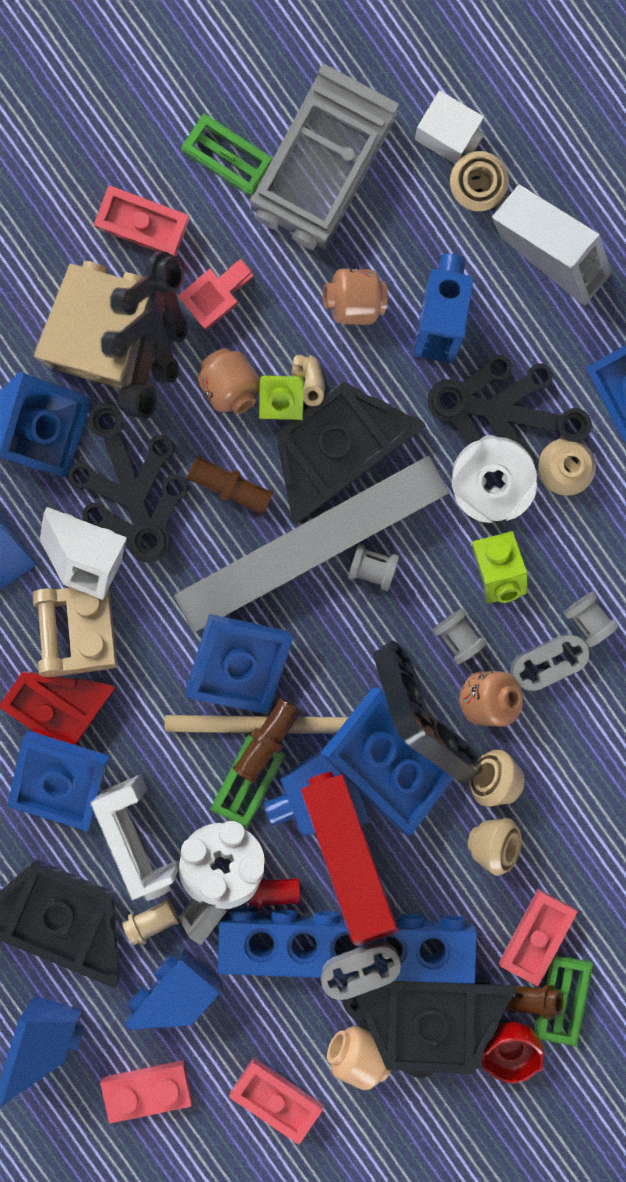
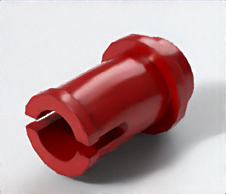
[248,877,300,910]

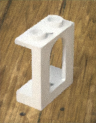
[91,774,180,901]

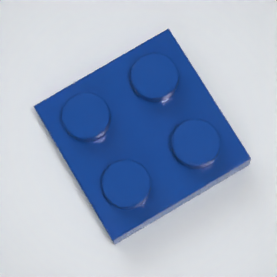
[185,614,293,714]
[7,730,109,831]

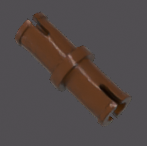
[186,455,274,516]
[233,697,302,783]

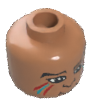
[323,269,388,325]
[198,349,260,414]
[459,671,523,727]

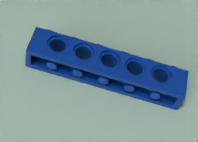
[217,907,477,984]

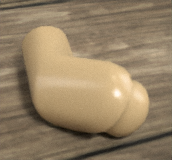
[291,355,325,406]

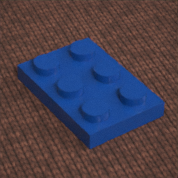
[320,687,454,836]

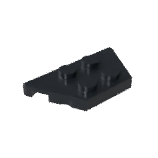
[276,381,426,525]
[0,859,120,988]
[355,981,515,1074]

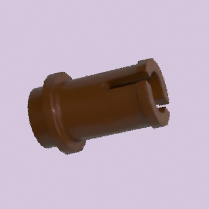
[507,984,564,1020]

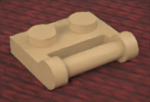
[32,587,118,677]

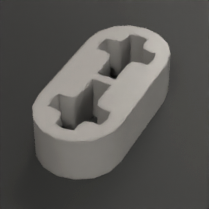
[510,634,589,691]
[321,941,401,1000]

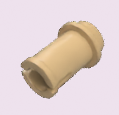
[122,899,179,946]

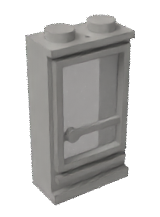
[250,63,399,250]

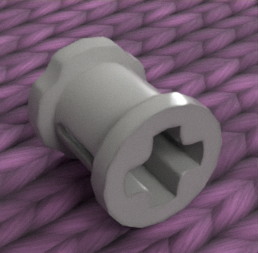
[347,544,399,592]
[563,591,619,647]
[432,608,487,665]

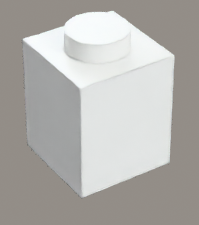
[414,90,484,164]

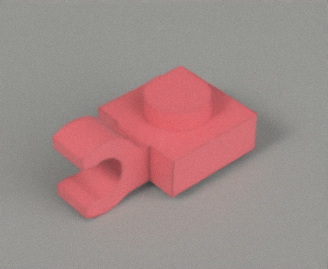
[178,259,254,331]

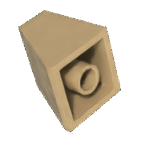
[34,261,149,389]

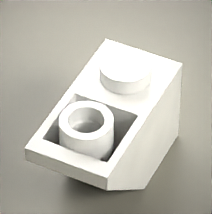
[40,507,127,600]

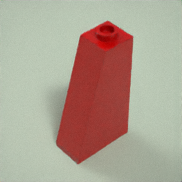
[301,772,399,946]

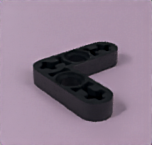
[373,640,482,783]

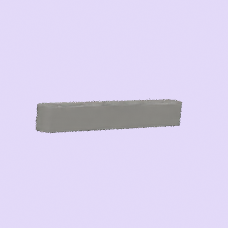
[174,456,450,633]

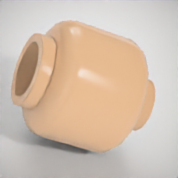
[327,1026,391,1090]

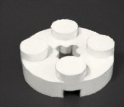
[451,435,537,523]
[179,821,265,909]

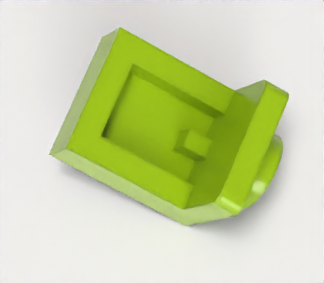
[259,375,304,420]
[472,531,527,604]

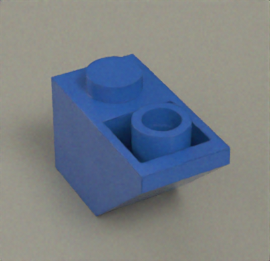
[125,949,222,1030]

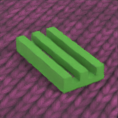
[181,113,273,198]
[210,733,286,829]
[534,954,593,1046]

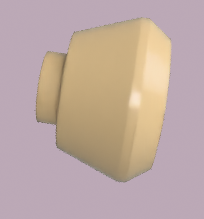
[450,151,509,211]
[538,439,596,496]
[469,750,524,807]
[468,818,522,876]

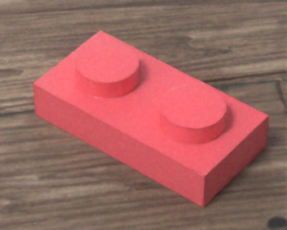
[94,185,190,257]
[499,889,578,986]
[229,1057,323,1145]
[100,1060,193,1124]

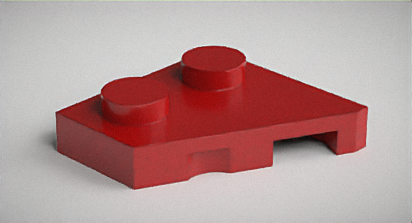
[0,671,116,745]

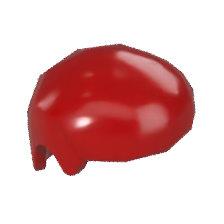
[481,1021,545,1084]

